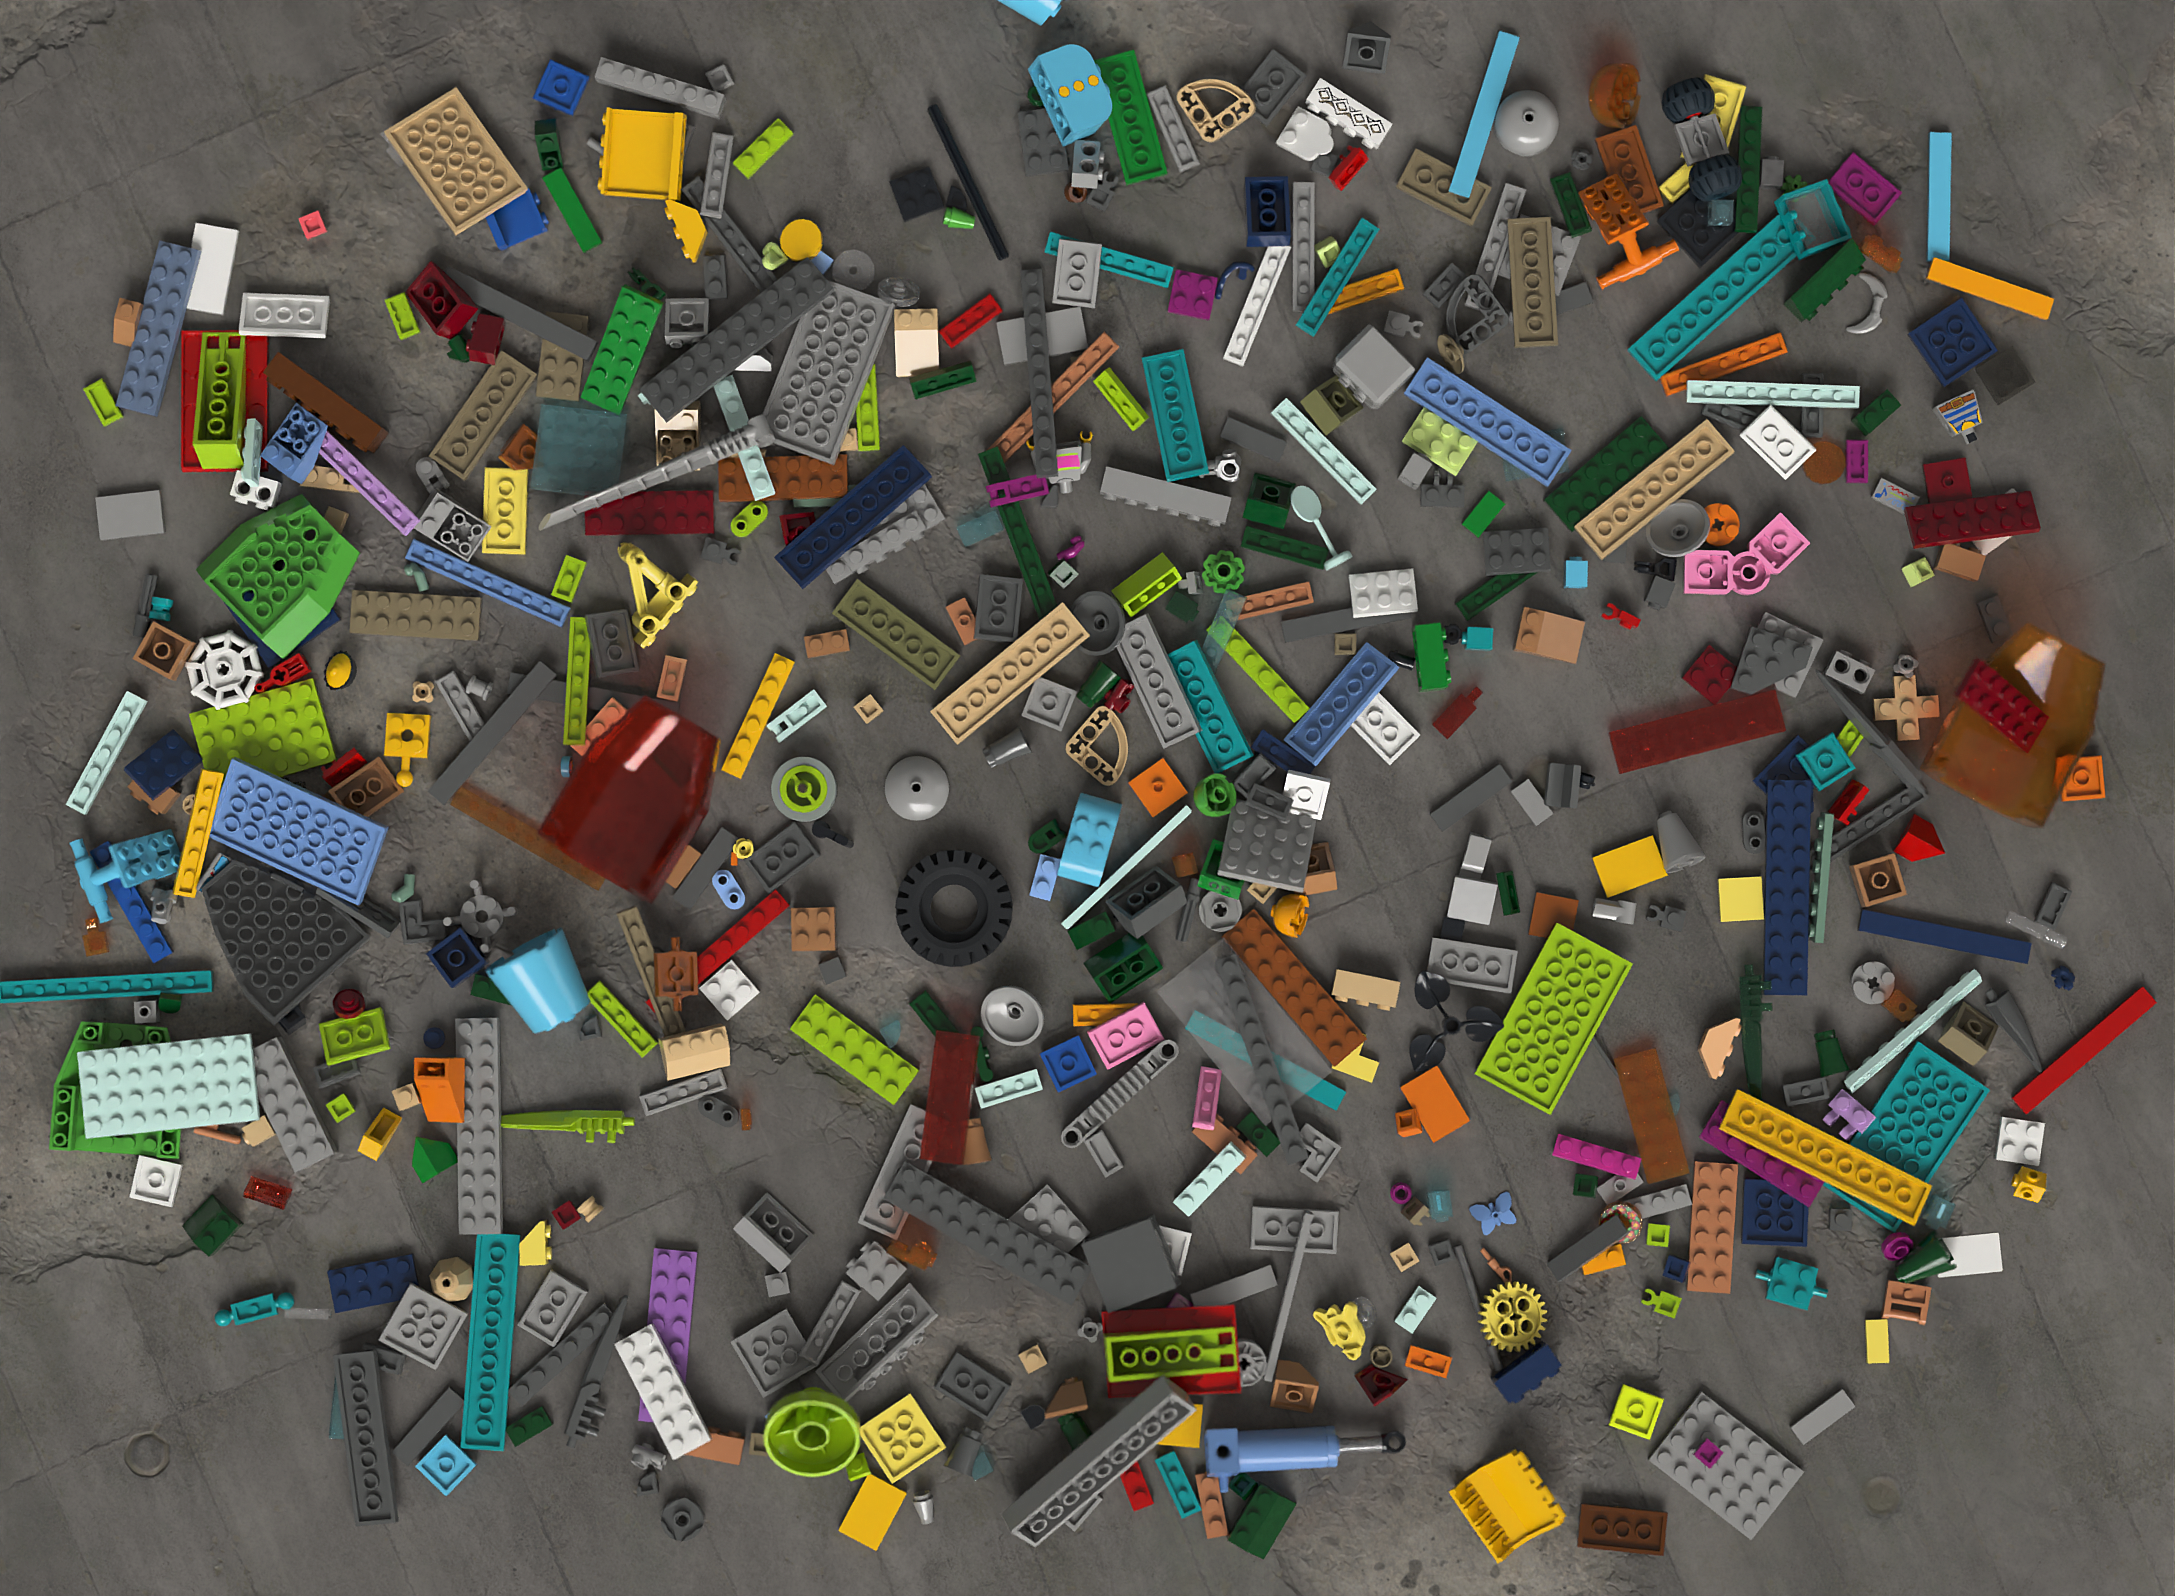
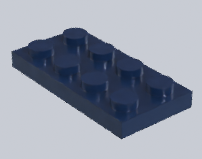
[327,1254,419,1313]

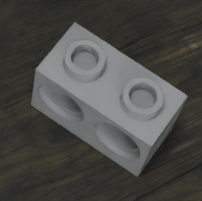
[1071,140,1104,189]
[1398,452,1432,490]
[1823,650,1875,694]

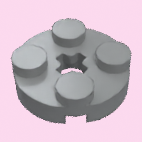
[1199,891,1242,932]
[1850,961,1895,1004]

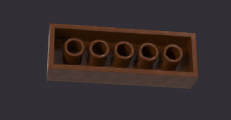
[263,352,389,453]

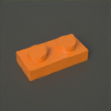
[1404,1345,1452,1378]

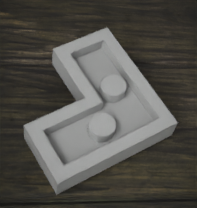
[1299,1123,1342,1182]

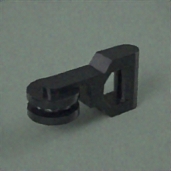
[1633,558,1677,581]
[812,821,854,848]

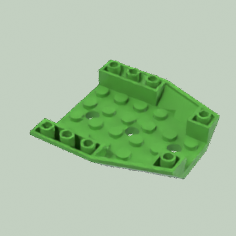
[196,494,360,659]
[49,1021,181,1159]

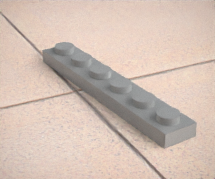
[1292,182,1314,312]
[1465,183,1526,311]

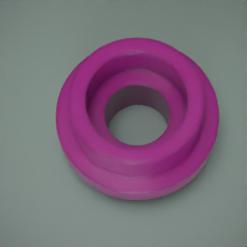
[1390,1182,1412,1204]

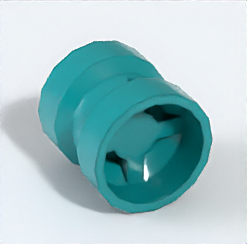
[149,597,174,622]

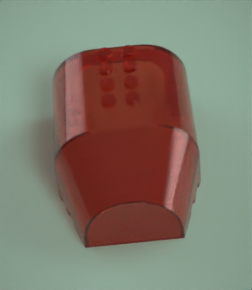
[536,695,721,904]

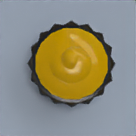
[324,650,357,691]

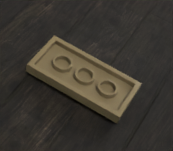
[1396,149,1492,227]
[536,311,589,402]

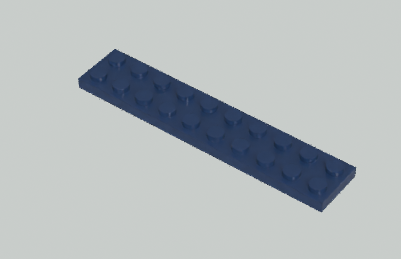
[1763,780,1811,995]

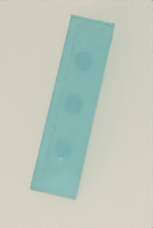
[1202,589,1247,675]

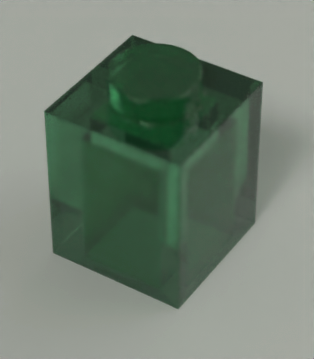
[1165,591,1200,624]

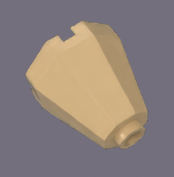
[429,1256,474,1303]

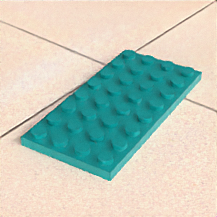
[1823,1041,1990,1233]

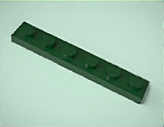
[1734,105,1762,233]

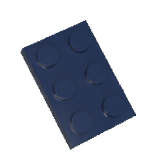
[124,729,203,801]

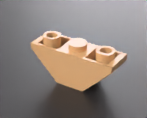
[1698,1018,1742,1079]

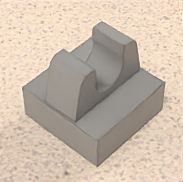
[1178,571,1203,595]

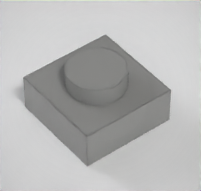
[765,1271,791,1297]

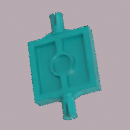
[1755,1257,1828,1310]

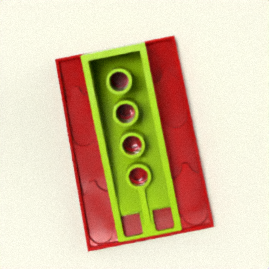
[181,330,269,472]
[1101,1304,1241,1398]

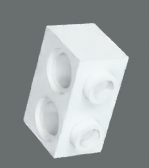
[230,470,282,511]

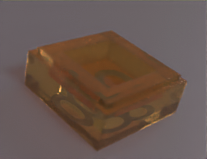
[740,1108,752,1131]

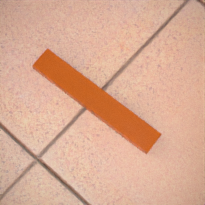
[1660,332,1788,397]

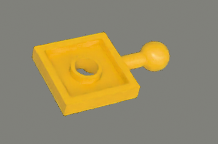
[384,713,431,787]

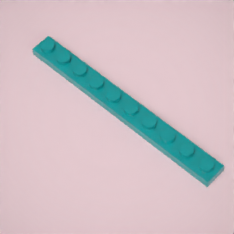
[0,970,214,1003]

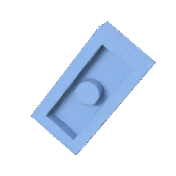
[1029,854,1061,901]

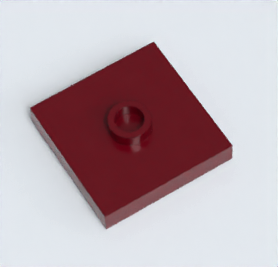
[1922,457,1973,504]

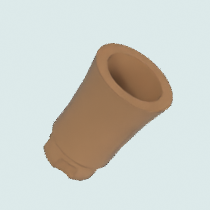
[960,1118,992,1165]

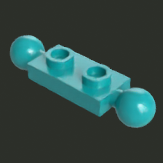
[214,1292,295,1326]

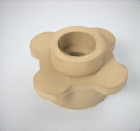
[412,681,434,703]

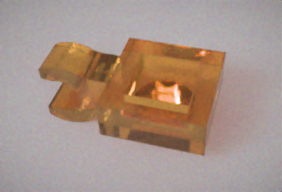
[82,917,109,957]

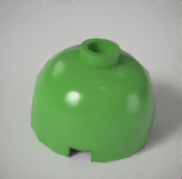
[1193,773,1236,817]

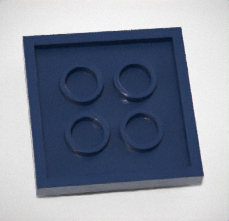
[1907,298,1998,387]
[1741,1179,1809,1247]

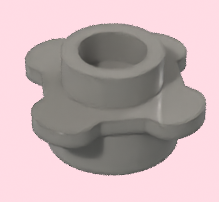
[1893,654,1918,678]
[1077,1317,1103,1342]

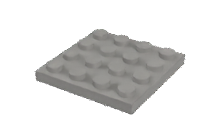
[1218,799,1316,893]

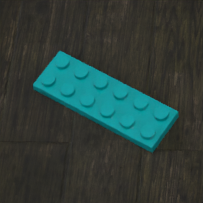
[1142,349,1209,482]
[1168,640,1254,773]

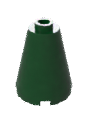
[1894,1230,1957,1284]

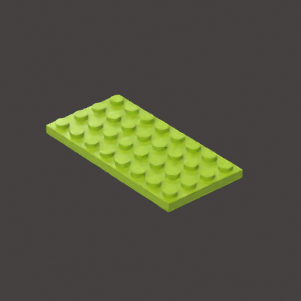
[1474,922,1633,1115]

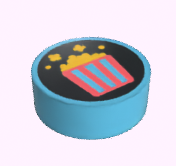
[561,756,574,777]

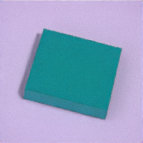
[1795,732,1855,792]

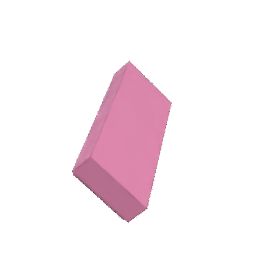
[1192,1066,1222,1130]

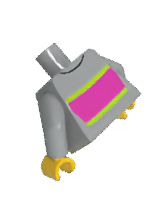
[1026,431,1093,493]

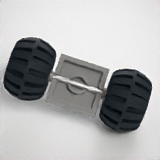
[1661,77,1742,201]

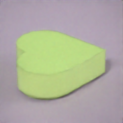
[762,242,788,270]

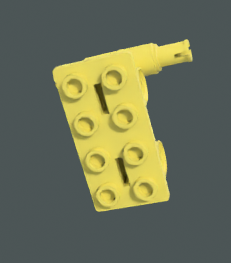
[617,542,698,648]

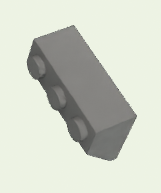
[733,1193,814,1273]

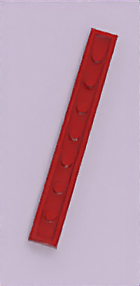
[2011,986,2157,1114]

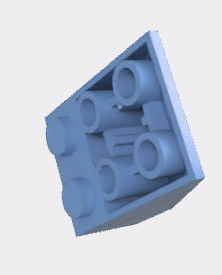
[260,403,328,484]

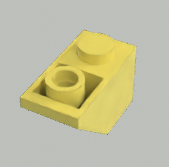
[519,1220,552,1266]

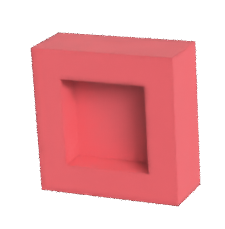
[298,211,328,239]

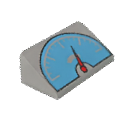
[196,853,233,892]

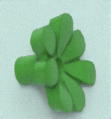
[1780,175,1808,203]

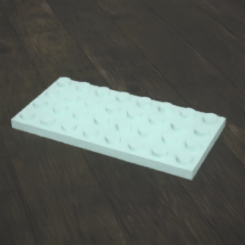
[77,1034,260,1139]

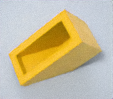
[358,1107,402,1161]

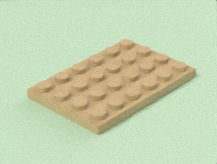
[384,87,528,236]

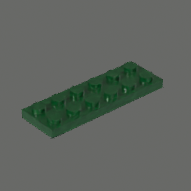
[1543,416,1669,533]

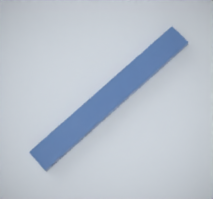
[405,538,571,627]

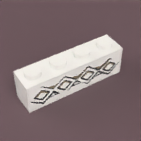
[1305,78,1392,149]

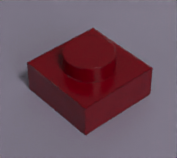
[551,1200,582,1230]

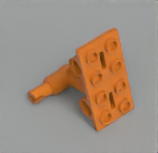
[1579,174,1679,290]

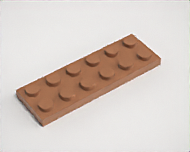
[1686,1161,1738,1294]

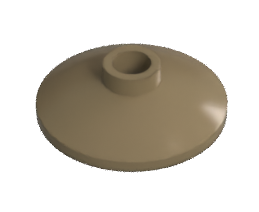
[1437,334,1464,374]

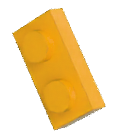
[1582,1243,1626,1275]

